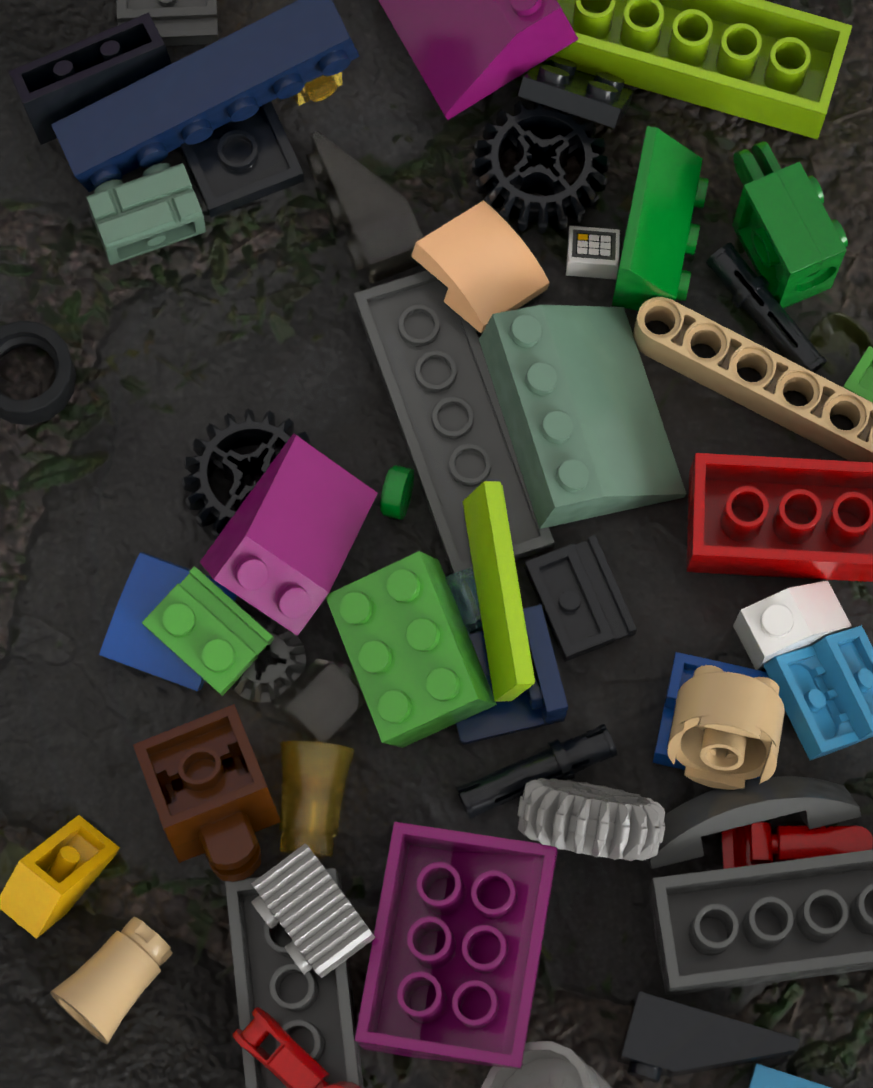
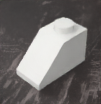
[733,580,852,671]

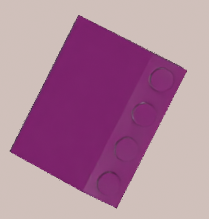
[378,0,578,120]
[355,822,558,1069]

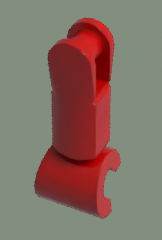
[722,821,873,869]
[232,1007,361,1088]

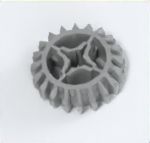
[517,778,666,861]

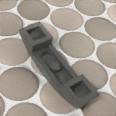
[647,776,861,869]

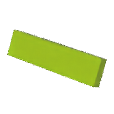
[462,481,535,702]

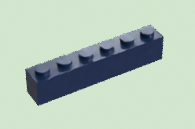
[51,0,360,192]

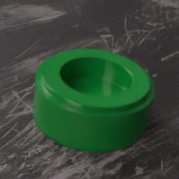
[380,465,414,520]

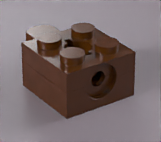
[133,704,281,882]

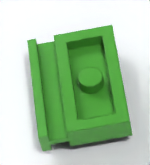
[142,566,275,696]

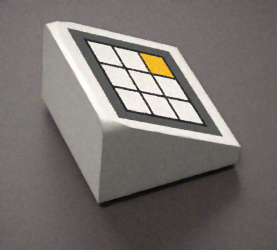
[566,226,620,280]

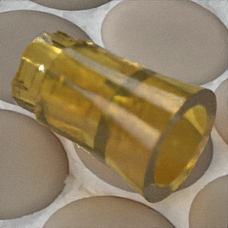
[279,741,355,858]

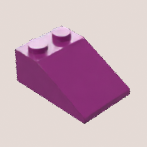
[200,433,378,636]

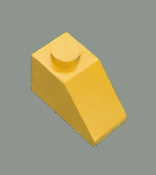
[0,815,120,939]

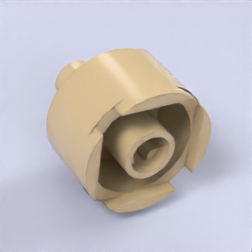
[667,665,785,790]

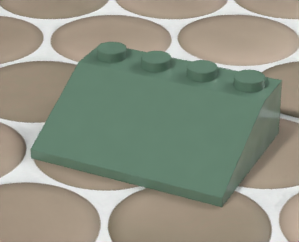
[479,305,686,529]

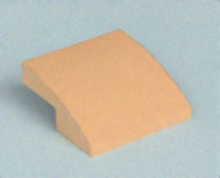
[411,200,550,333]

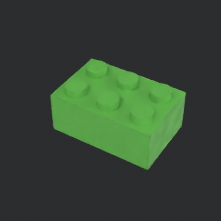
[326,551,497,748]

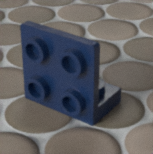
[456,605,568,744]

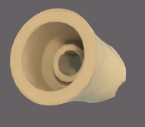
[50,917,173,1044]

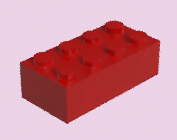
[686,453,873,582]

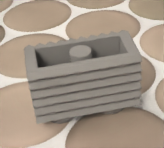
[251,843,376,978]

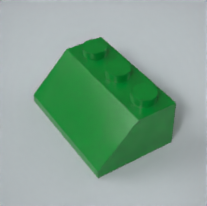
[611,126,709,311]

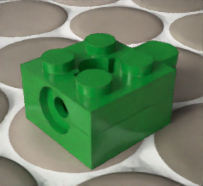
[732,141,848,309]

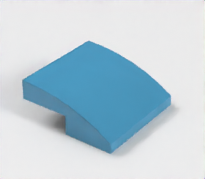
[763,625,873,761]

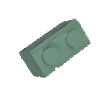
[86,163,206,266]

